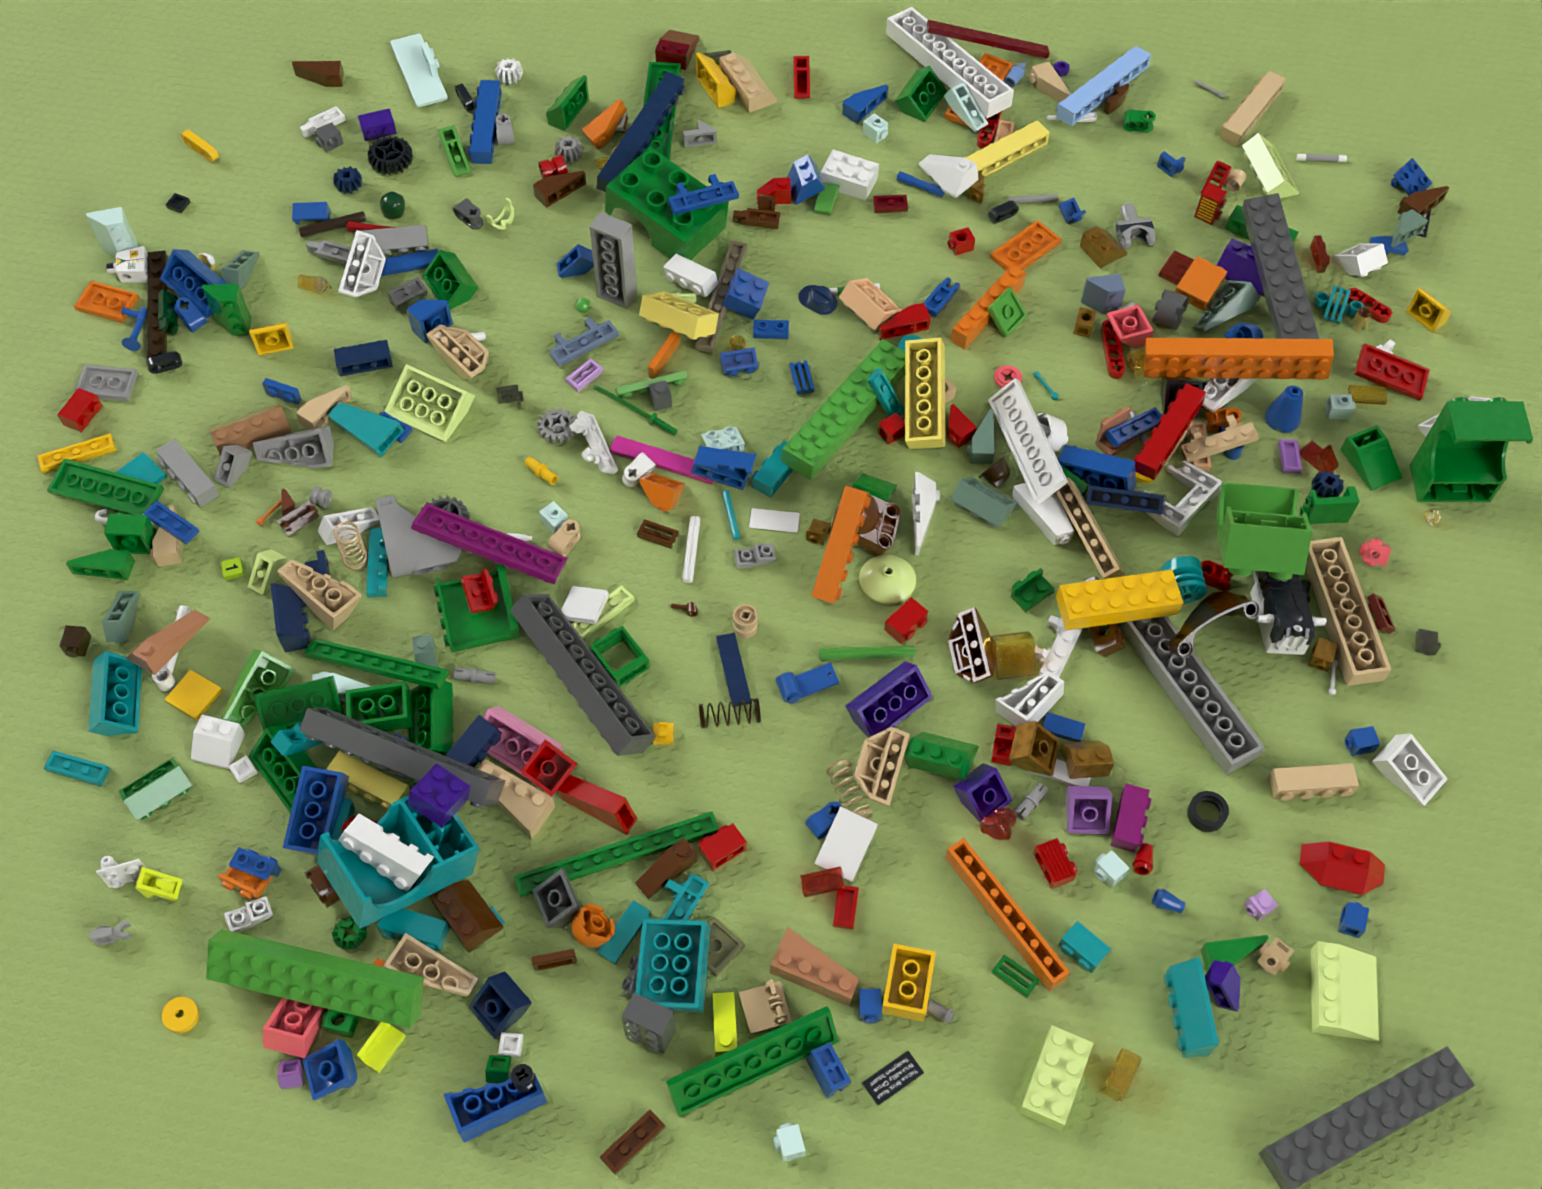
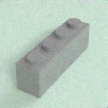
[361,225,429,255]
[156,439,220,508]

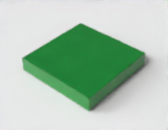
[853,473,897,502]

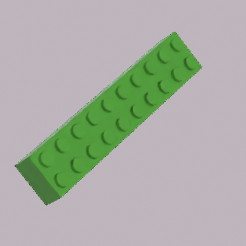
[781,339,905,480]
[206,929,424,1028]

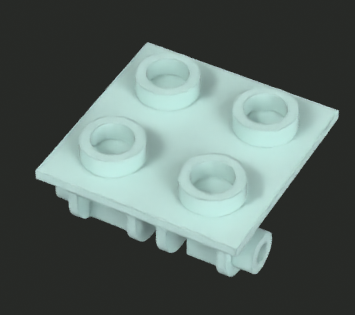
[701,427,745,452]

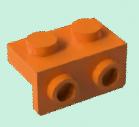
[217,866,272,900]

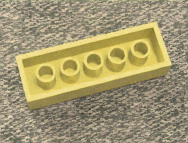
[905,338,945,449]

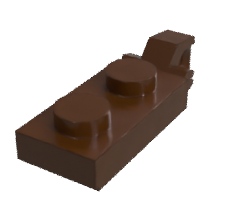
[733,208,780,229]

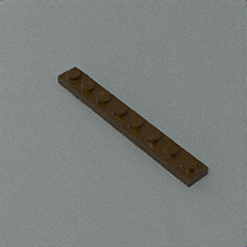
[147,250,167,360]

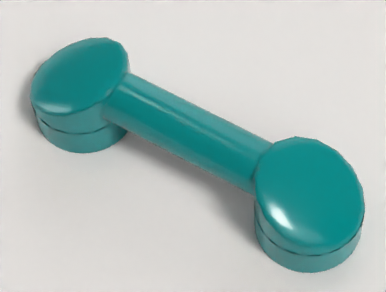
[1314,292,1364,316]

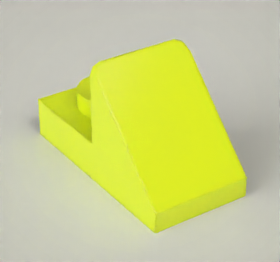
[135,867,183,901]

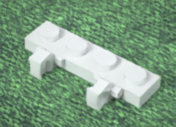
[569,411,618,475]
[1031,615,1083,678]

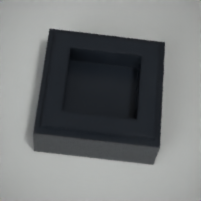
[165,193,190,213]

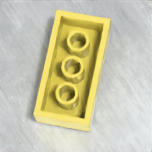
[639,291,719,339]

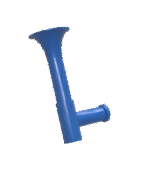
[121,307,147,351]

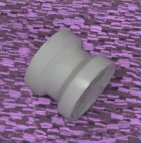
[309,486,332,508]

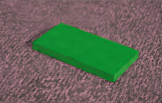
[253,675,344,732]

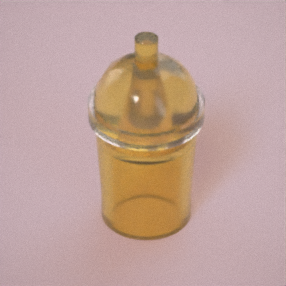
[298,274,331,294]

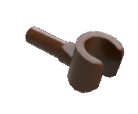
[671,602,698,617]

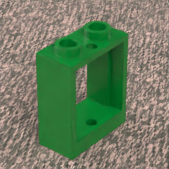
[590,626,650,687]

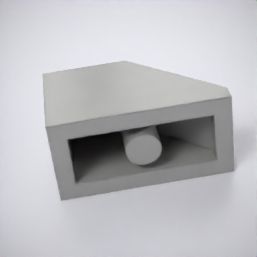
[214,444,252,488]

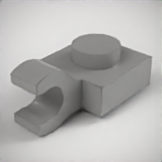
[89,921,131,946]

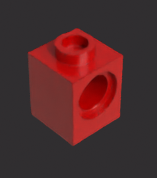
[947,227,975,256]
[877,413,905,445]

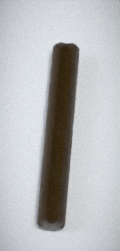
[299,211,366,237]

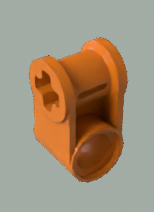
[1204,407,1242,432]

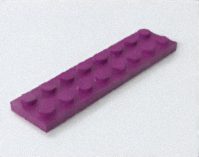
[411,503,568,585]

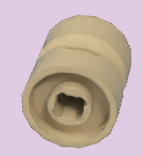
[733,604,758,639]

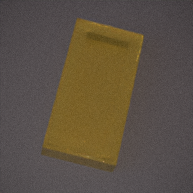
[1348,385,1387,405]

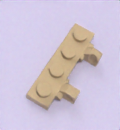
[1181,414,1259,463]

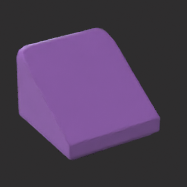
[277,1058,303,1089]

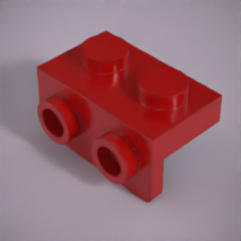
[461,569,498,614]

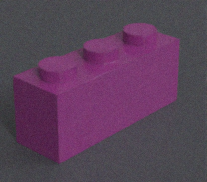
[1110,783,1152,852]

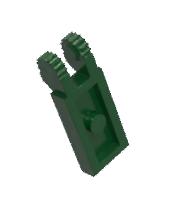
[158,289,178,336]

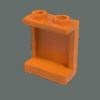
[1175,256,1228,311]

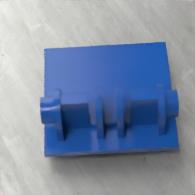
[1391,158,1432,196]

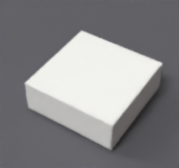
[228,755,257,784]
[498,1032,524,1058]

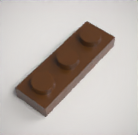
[600,1109,666,1175]

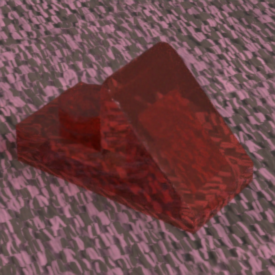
[1299,440,1339,473]

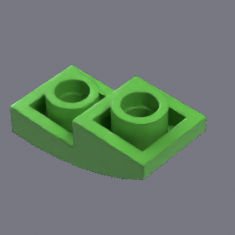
[814,182,840,215]

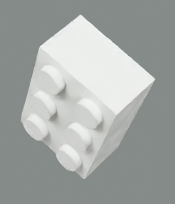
[820,150,879,201]

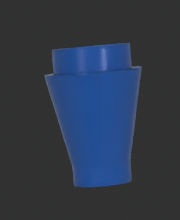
[1152,889,1185,914]

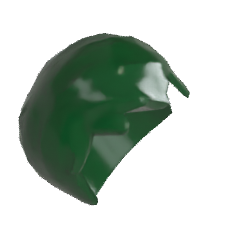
[380,191,405,219]

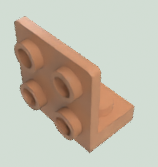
[1095,406,1138,456]

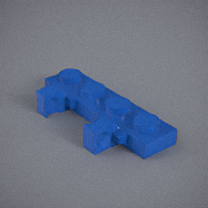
[668,174,739,216]

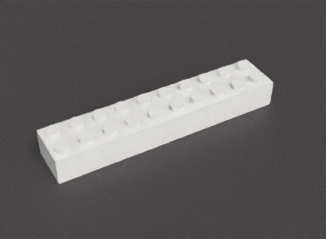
[886,7,1014,118]

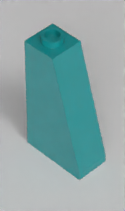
[328,402,404,458]

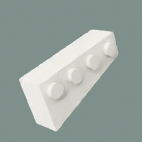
[338,814,434,892]

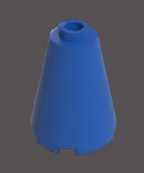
[1265,385,1303,433]

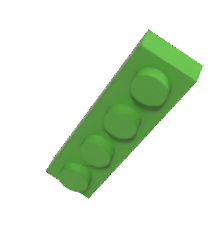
[615,371,688,399]

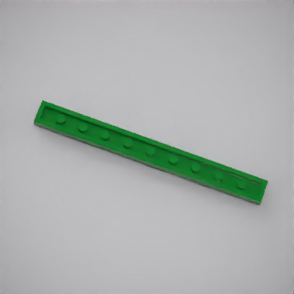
[514,811,719,898]

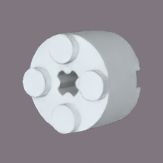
[1036,413,1068,453]

